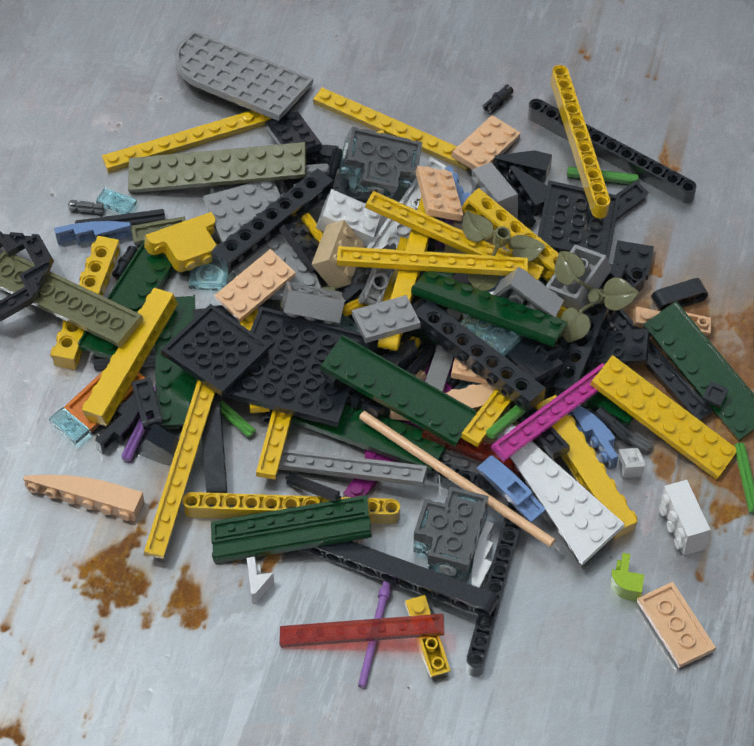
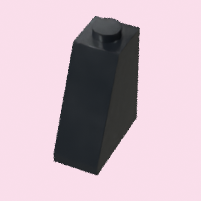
[135,424,179,466]

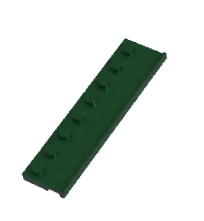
[78,240,174,360]
[411,271,568,347]
[155,295,196,429]
[643,301,754,442]
[320,335,477,447]
[291,403,449,474]
[211,495,372,564]

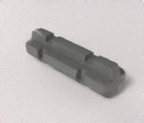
[68,200,104,214]

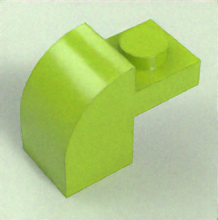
[610,553,644,601]

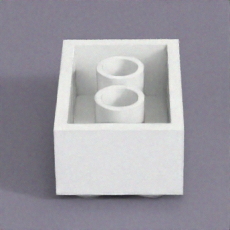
[316,189,380,248]
[659,480,710,556]

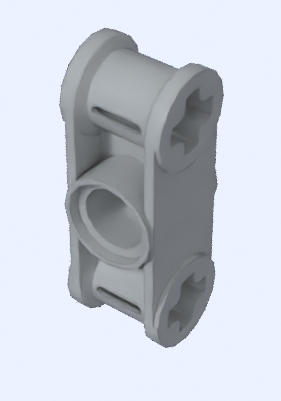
[358,268,395,305]

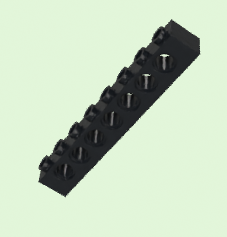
[212,168,333,274]
[553,264,629,396]
[415,300,546,413]

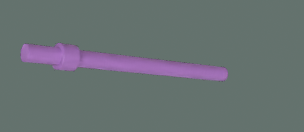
[358,581,391,688]

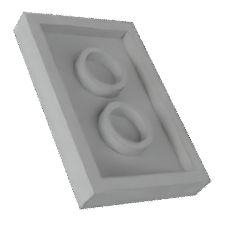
[352,295,420,343]

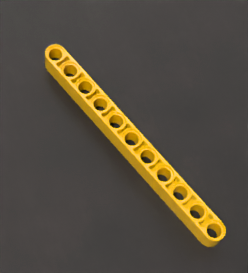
[550,65,610,219]
[378,196,436,351]
[182,492,400,524]

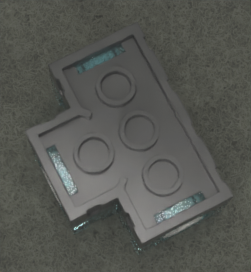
[339,126,422,199]
[413,487,489,583]

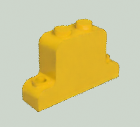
[144,212,216,272]

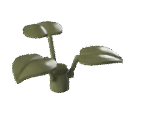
[462,211,545,291]
[554,251,639,343]

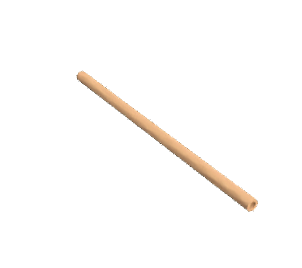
[359,411,556,548]

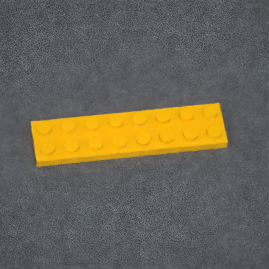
[590,355,736,479]

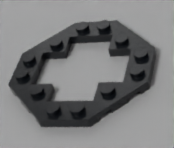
[0,231,54,322]

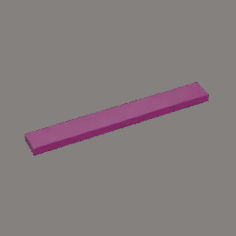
[491,363,605,462]

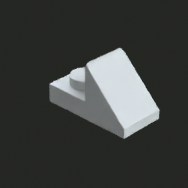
[618,448,645,478]
[247,557,274,603]

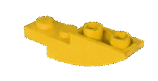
[405,595,451,677]

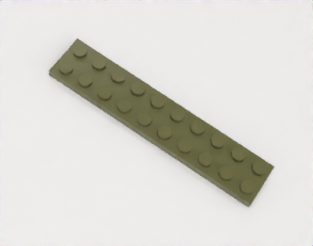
[128,142,306,193]
[0,250,144,347]

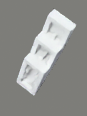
[471,521,494,589]

